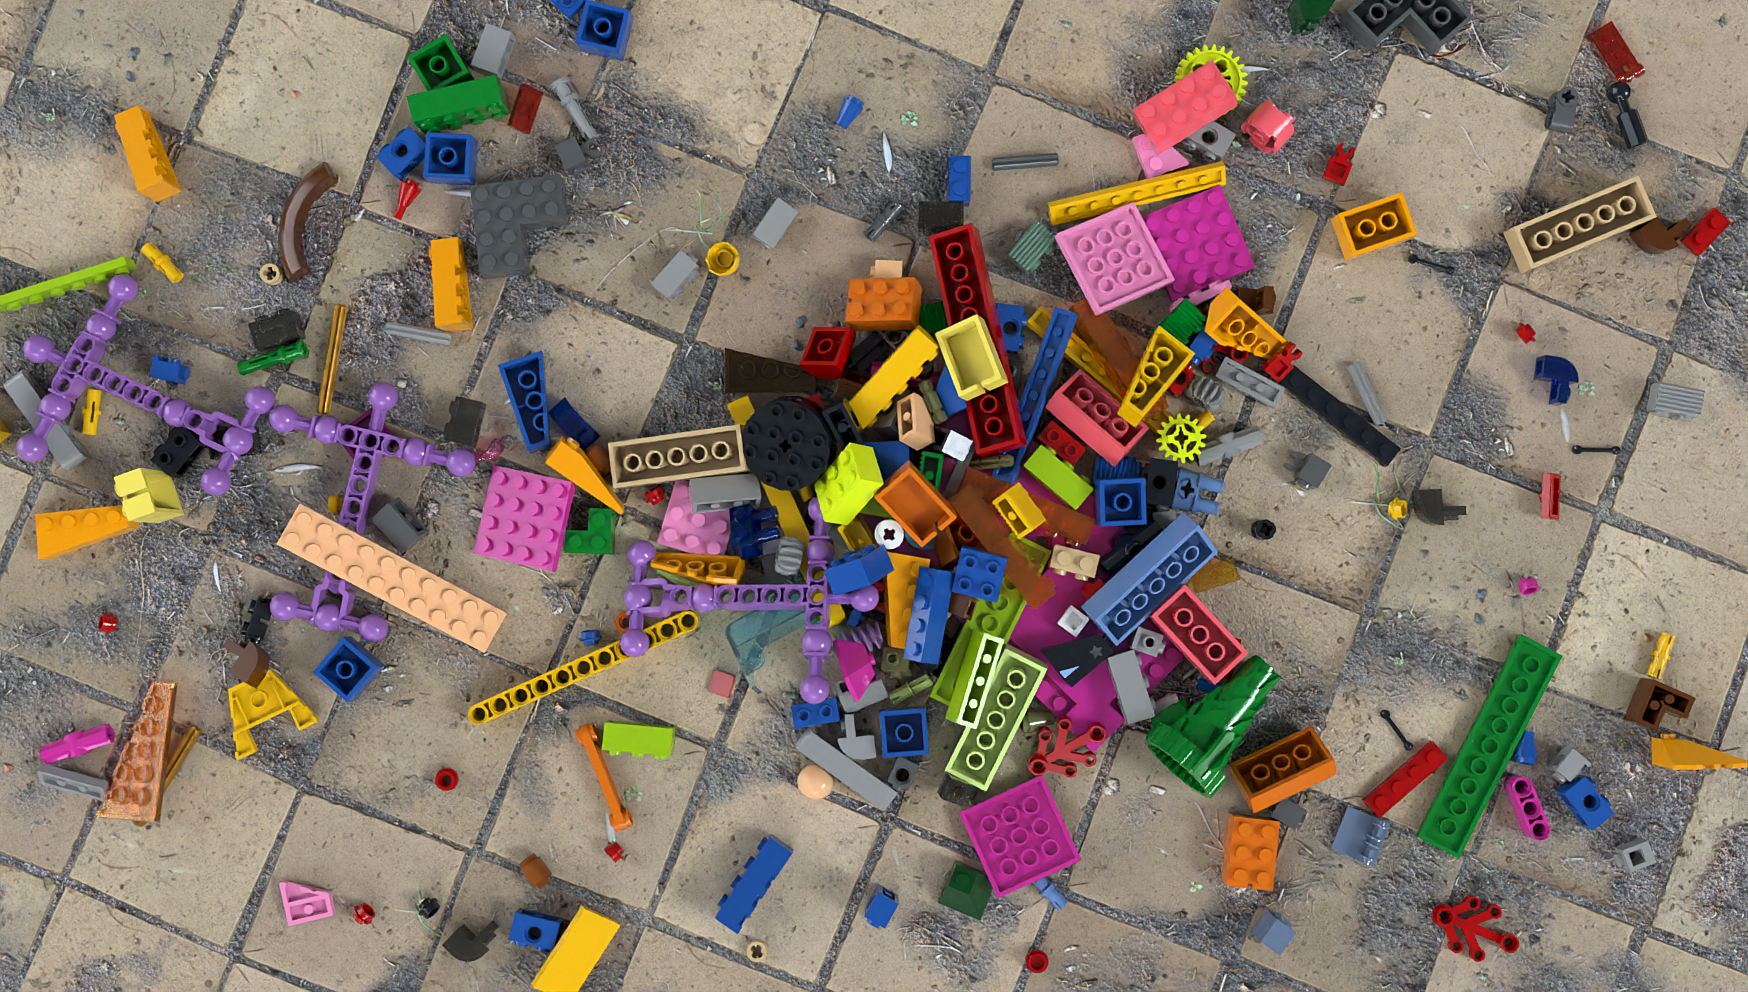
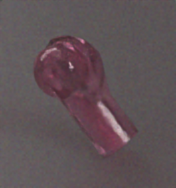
[474,438,504,463]

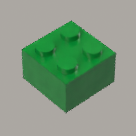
[407,34,475,91]

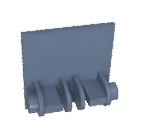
[1331,806,1390,866]

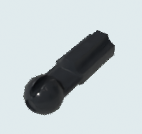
[1607,81,1649,149]

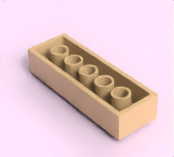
[1503,175,1657,274]
[608,424,751,489]

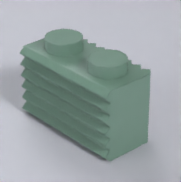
[1006,220,1056,274]

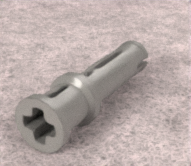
[550,76,599,142]

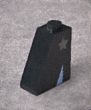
[1040,633,1114,687]

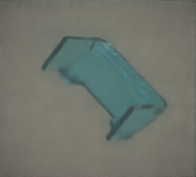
[725,593,836,694]

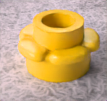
[328,493,343,515]
[1388,497,1407,520]

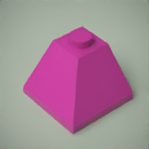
[833,640,876,702]

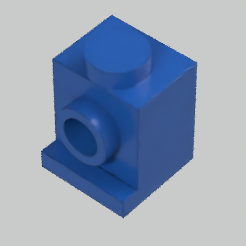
[1188,329,1219,366]
[149,355,190,385]

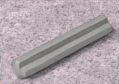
[385,322,452,345]
[1348,362,1387,426]

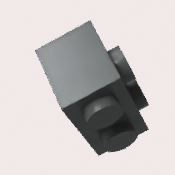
[371,497,429,553]

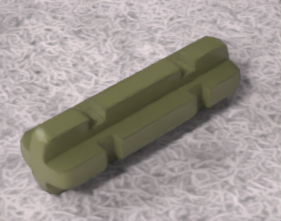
[918,380,947,424]
[970,454,1014,470]

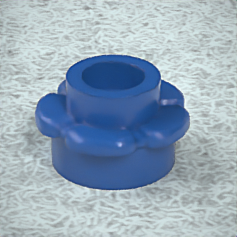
[579,630,602,646]

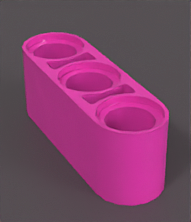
[1504,774,1551,841]

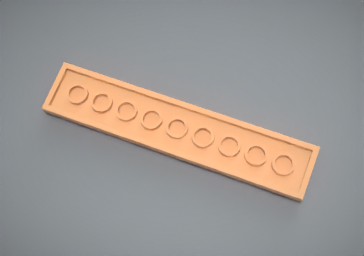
[277,503,507,653]

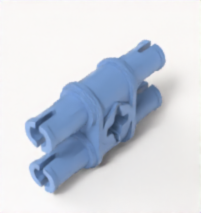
[1155,467,1225,515]

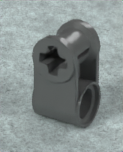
[1544,87,1578,133]

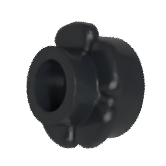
[419,897,440,919]

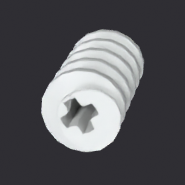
[875,519,904,549]

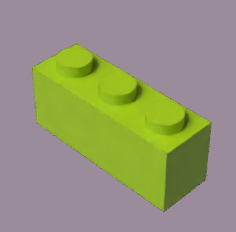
[1022,445,1094,511]
[602,720,676,760]

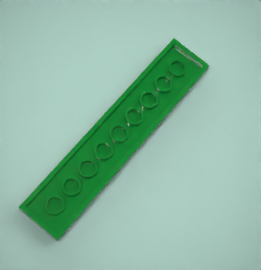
[1415,634,1562,859]

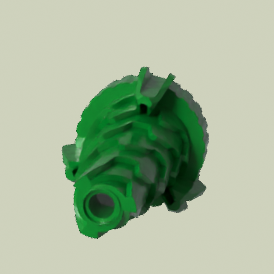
[1145,654,1281,799]

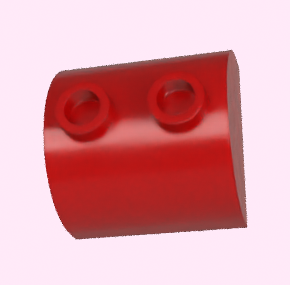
[799,327,856,380]

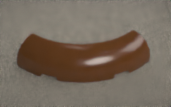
[278,162,338,283]

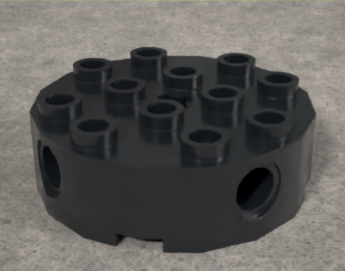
[742,396,838,491]

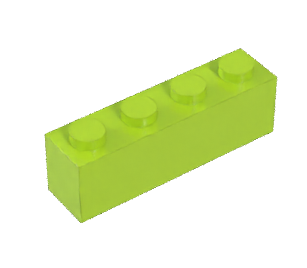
[945,630,1004,729]

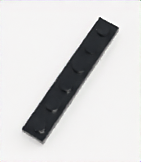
[1278,365,1401,467]

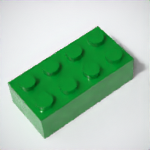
[407,75,511,134]

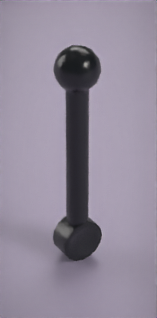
[1408,254,1455,275]
[1572,445,1621,455]
[1380,710,1413,751]

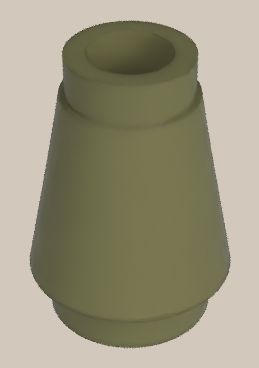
[1019,711,1054,733]

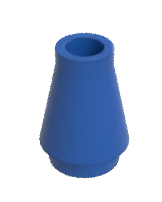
[835,94,864,130]
[1513,731,1537,765]

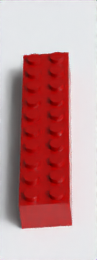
[928,223,1028,457]

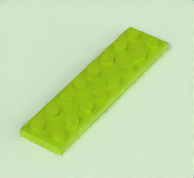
[929,531,1052,706]

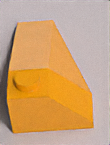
[650,552,746,587]
[1651,733,1748,770]

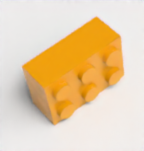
[1331,192,1418,261]

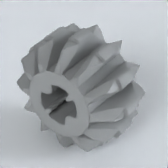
[1185,376,1226,411]
[774,536,804,576]

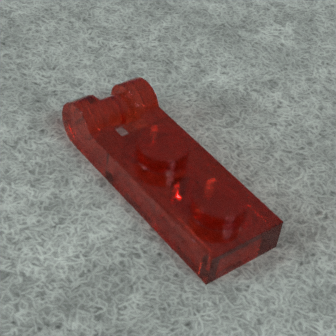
[1589,21,1645,84]

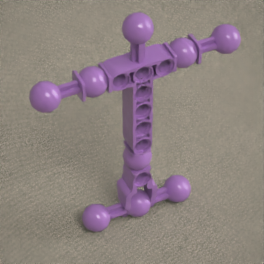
[16,274,275,496]
[269,382,476,642]
[620,495,879,704]

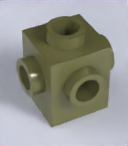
[879,647,914,679]

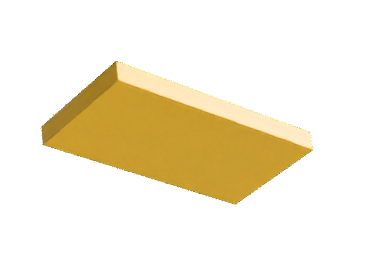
[531,905,621,992]

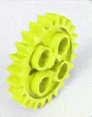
[1174,44,1248,116]

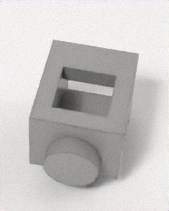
[1128,627,1166,657]
[1547,746,1591,784]
[1613,837,1657,872]

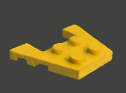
[228,669,320,760]

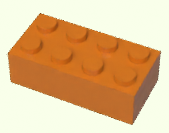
[1229,725,1337,813]

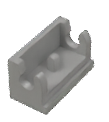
[751,197,798,249]

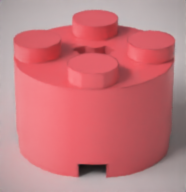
[1241,100,1294,154]

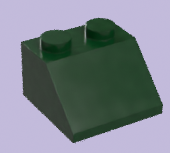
[1286,0,1335,36]

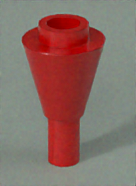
[393,178,422,220]

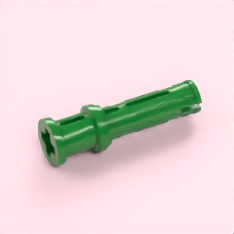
[237,339,309,376]

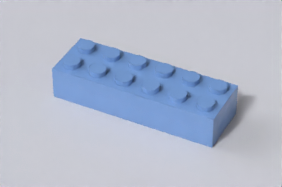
[1081,513,1218,646]

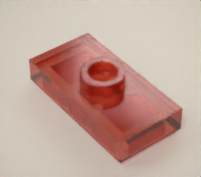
[507,83,543,135]

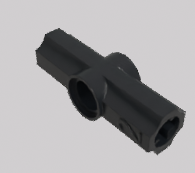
[1098,518,1163,576]

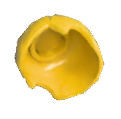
[705,242,740,277]

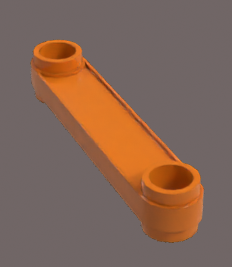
[575,723,633,832]

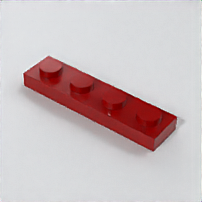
[1362,740,1448,818]

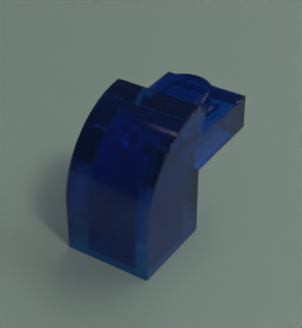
[1534,355,1579,406]
[548,397,600,451]

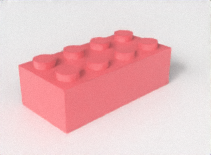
[1133,60,1237,155]
[1045,369,1149,467]
[1149,584,1249,685]

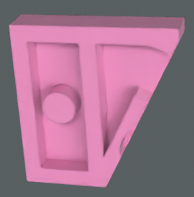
[1132,134,1189,179]
[279,881,336,926]

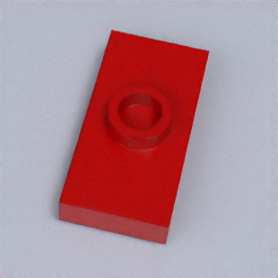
[1539,473,1561,520]

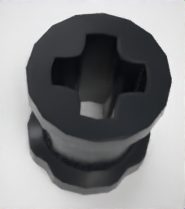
[1251,519,1276,540]

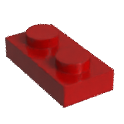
[1680,207,1731,256]

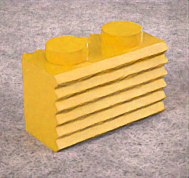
[992,483,1046,539]

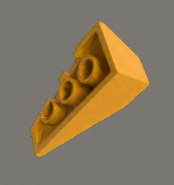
[1205,287,1288,359]
[545,436,624,515]

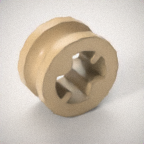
[260,263,284,285]
[747,939,768,962]

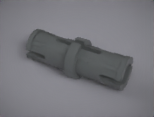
[863,199,903,243]

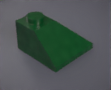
[938,860,993,921]

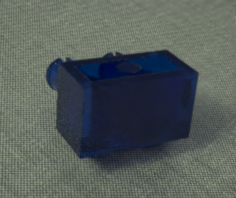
[729,503,781,560]

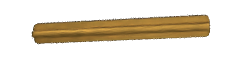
[316,304,347,415]
[132,725,202,827]

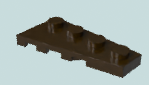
[725,348,816,394]

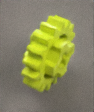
[1156,414,1206,464]

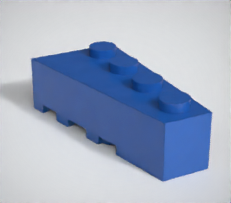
[498,351,551,454]
[715,834,794,934]

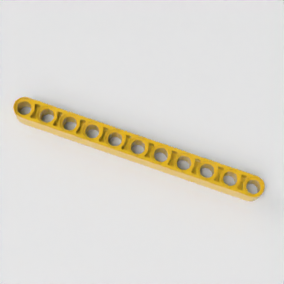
[727,395,848,629]
[468,610,700,725]

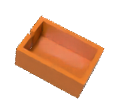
[845,277,922,331]
[874,460,957,547]
[1221,812,1280,891]

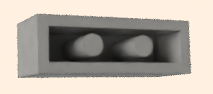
[688,472,761,514]
[1105,649,1157,725]

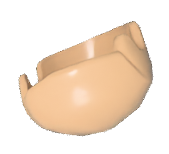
[797,764,834,800]

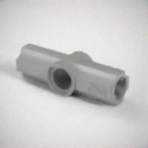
[1192,425,1264,467]

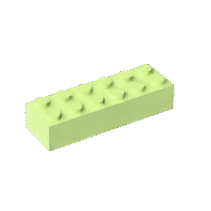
[945,644,1048,791]

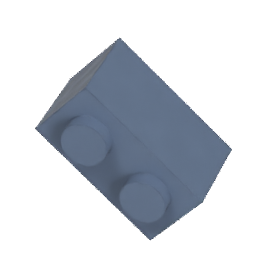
[1251,910,1296,956]

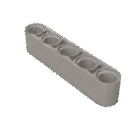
[3,369,89,471]
[794,727,898,811]

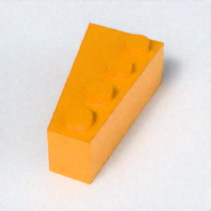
[114,105,182,202]
[429,237,473,332]
[35,505,140,560]
[883,552,930,649]

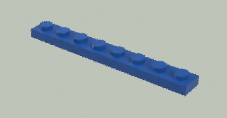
[991,307,1078,485]

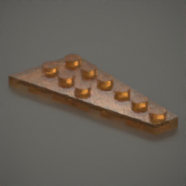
[95,682,178,822]

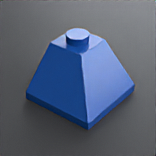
[935,365,967,419]

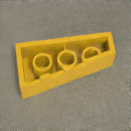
[1117,326,1195,428]

